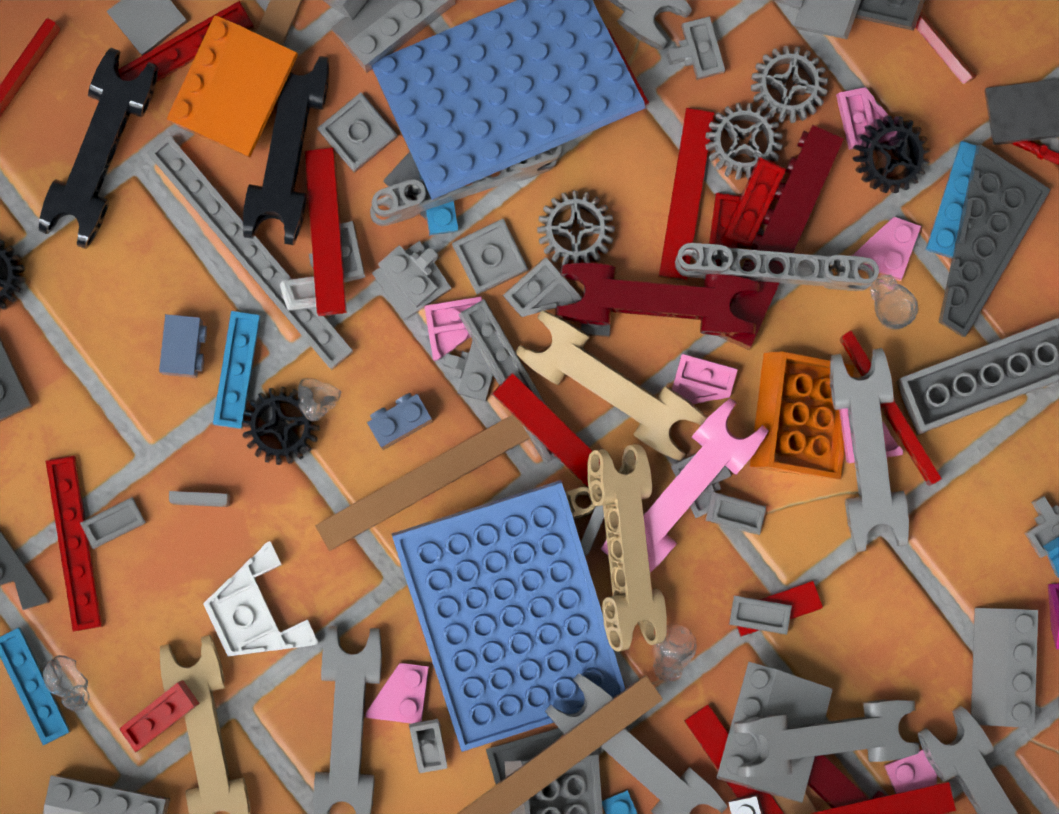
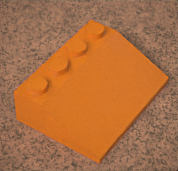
[166,15,298,158]
[750,351,854,480]

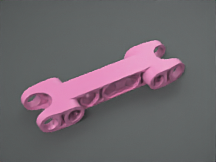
[601,398,769,572]

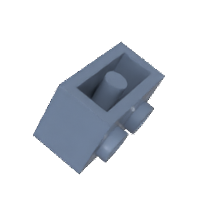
[159,314,207,378]
[367,393,433,450]

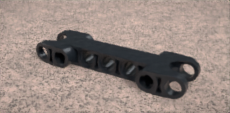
[38,48,158,249]
[243,56,329,245]

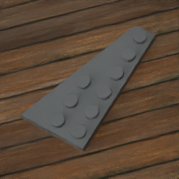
[938,144,1051,337]

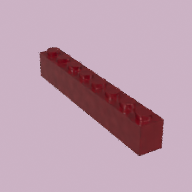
[718,125,844,350]

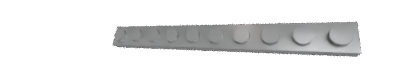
[147,135,353,370]

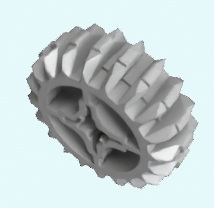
[751,46,828,123]
[705,103,783,180]
[537,191,615,265]

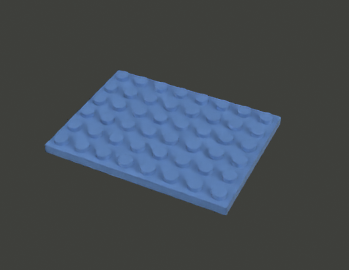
[372,0,646,200]
[391,480,625,752]

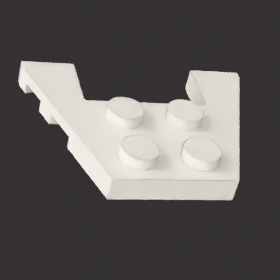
[203,541,319,656]

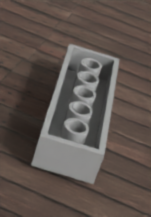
[896,318,1059,435]

